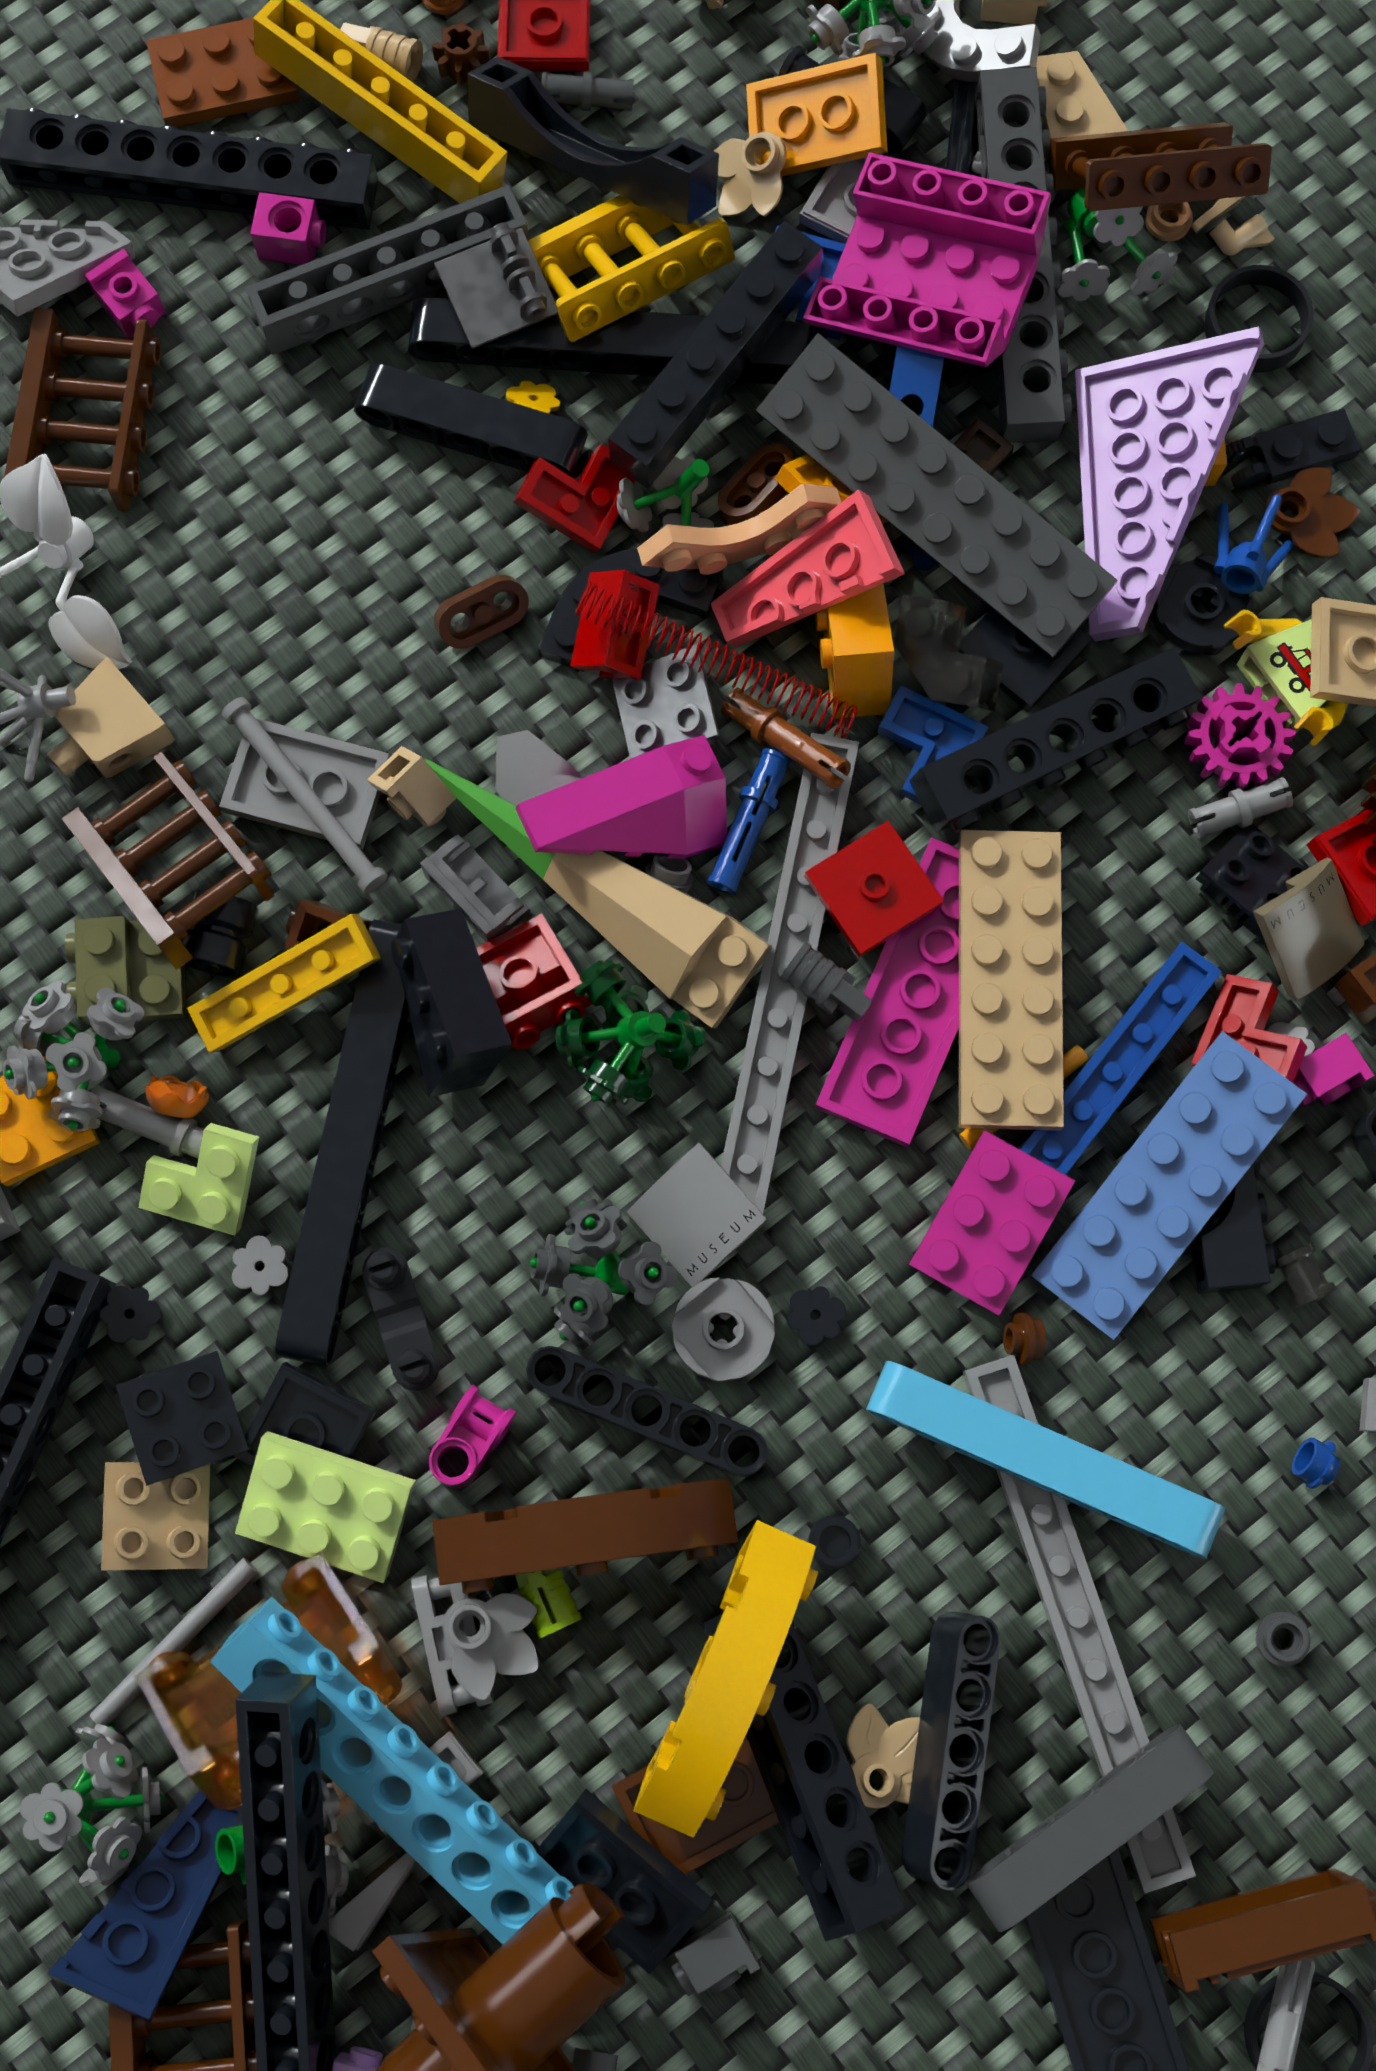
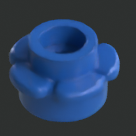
[1292,1438,1340,1489]

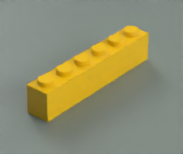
[253,0,508,203]

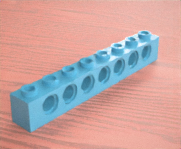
[210,1596,574,1944]

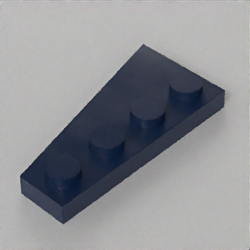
[47,1784,243,2023]

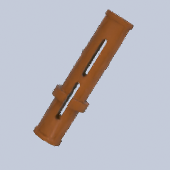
[721,688,851,789]

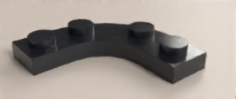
[538,549,724,672]

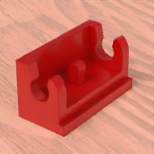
[570,570,660,680]

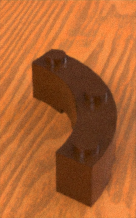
[432,1478,738,1593]

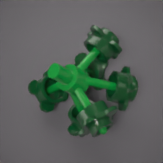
[555,960,706,1105]

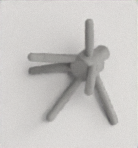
[0,668,76,782]

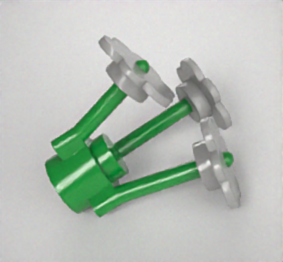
[1057,188,1178,301]

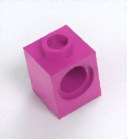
[250,192,326,265]

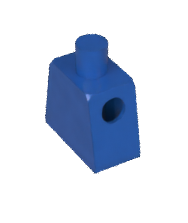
[889,346,944,427]

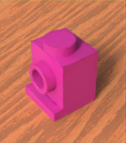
[85,249,166,339]
[1293,1033,1375,1107]

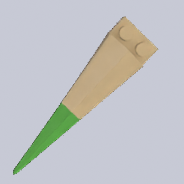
[424,759,773,1028]

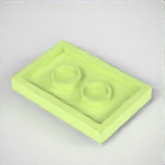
[235,1431,416,1583]

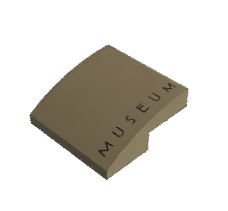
[1253,858,1365,1001]

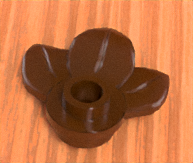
[1264,467,1361,558]

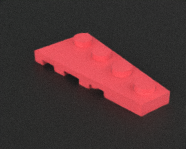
[711,490,905,647]

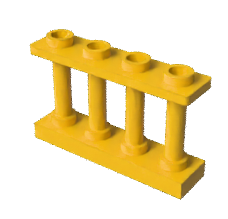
[528,195,735,342]

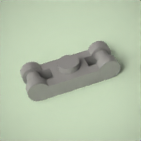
[411,1575,494,1716]

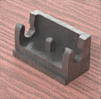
[420,835,531,942]

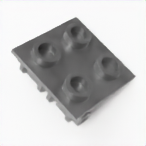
[434,222,559,349]
[612,644,720,759]

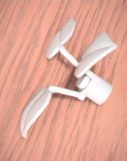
[0,454,132,669]

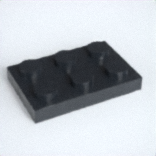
[536,1789,713,1974]

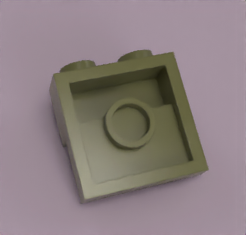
[65,916,186,1026]

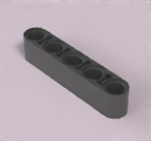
[966,1724,1214,1932]

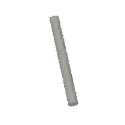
[90,1557,258,1727]

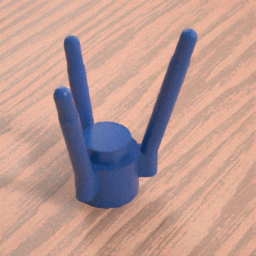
[1214,494,1294,594]

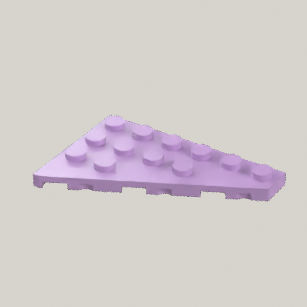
[1075,326,1264,642]

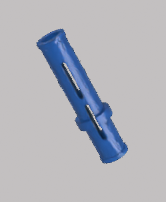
[707,748,792,895]

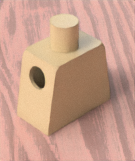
[47,657,175,778]

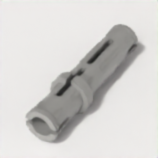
[90,1084,204,1159]

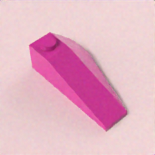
[515,735,727,859]

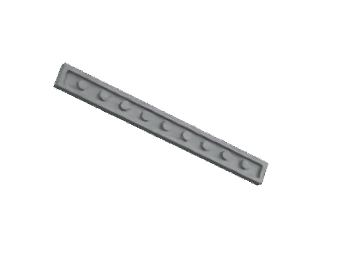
[721,733,859,1213]
[963,1355,1196,1893]

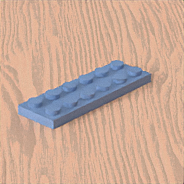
[1031,1031,1307,1340]

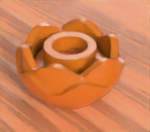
[145,1075,209,1118]

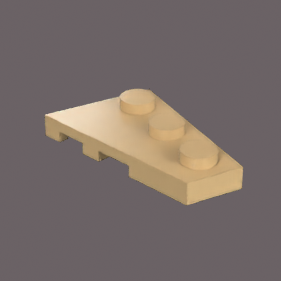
[1036,51,1128,138]

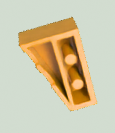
[815,584,894,719]

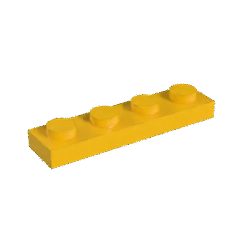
[187,914,382,1053]

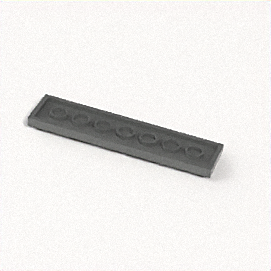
[756,333,1118,659]

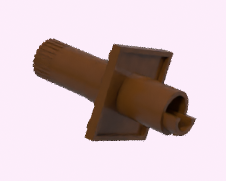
[372,1882,625,2071]

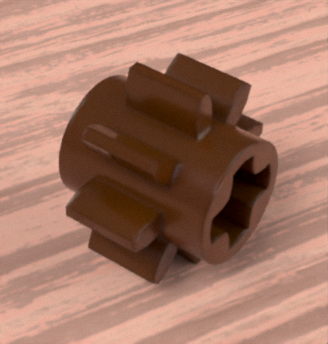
[432,22,491,85]

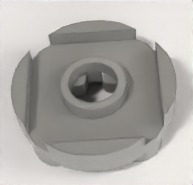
[672,1278,775,1383]

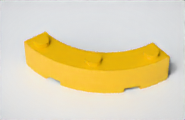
[633,1520,818,1838]

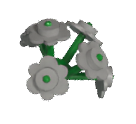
[20,1724,165,1887]

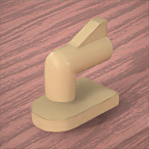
[1191,196,1275,256]

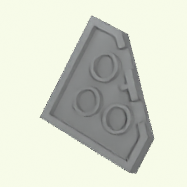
[0,219,135,317]

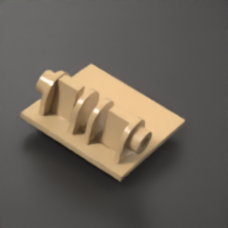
[101,1462,210,1571]

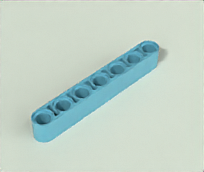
[866,1361,1226,1559]

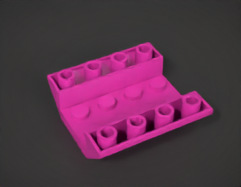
[803,152,1051,367]

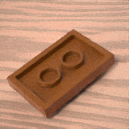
[146,18,300,127]

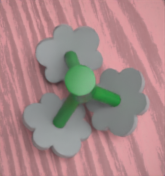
[616,456,714,533]

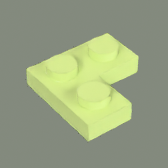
[138,1123,259,1236]

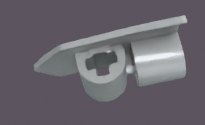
[495,730,581,806]

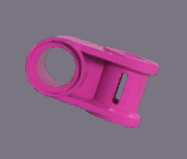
[429,1385,517,1489]

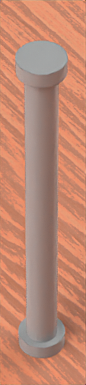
[221,697,388,894]

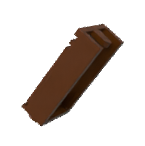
[1149,1868,1376,1993]

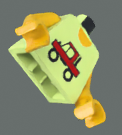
[1224,610,1349,746]

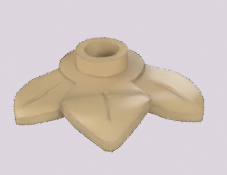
[714,132,787,217]
[846,1704,920,1809]

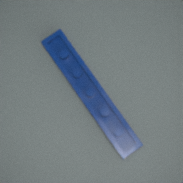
[1020,941,1222,1175]

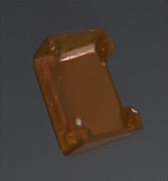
[135,1552,403,1810]

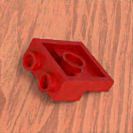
[476,913,592,1050]

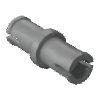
[1188,777,1293,839]

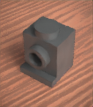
[671,1911,760,1996]

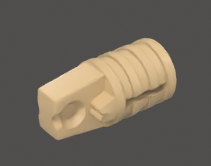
[340,23,423,82]

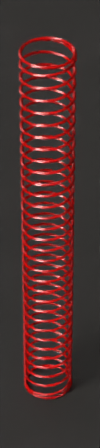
[575,581,858,739]

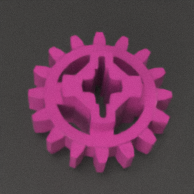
[1184,683,1296,791]

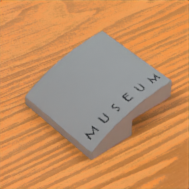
[627,1142,768,1287]

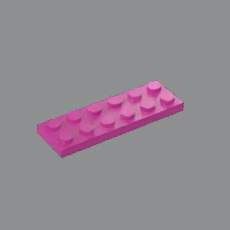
[815,837,959,1148]

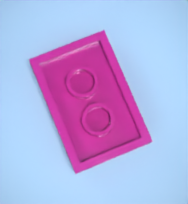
[909,1130,1075,1316]

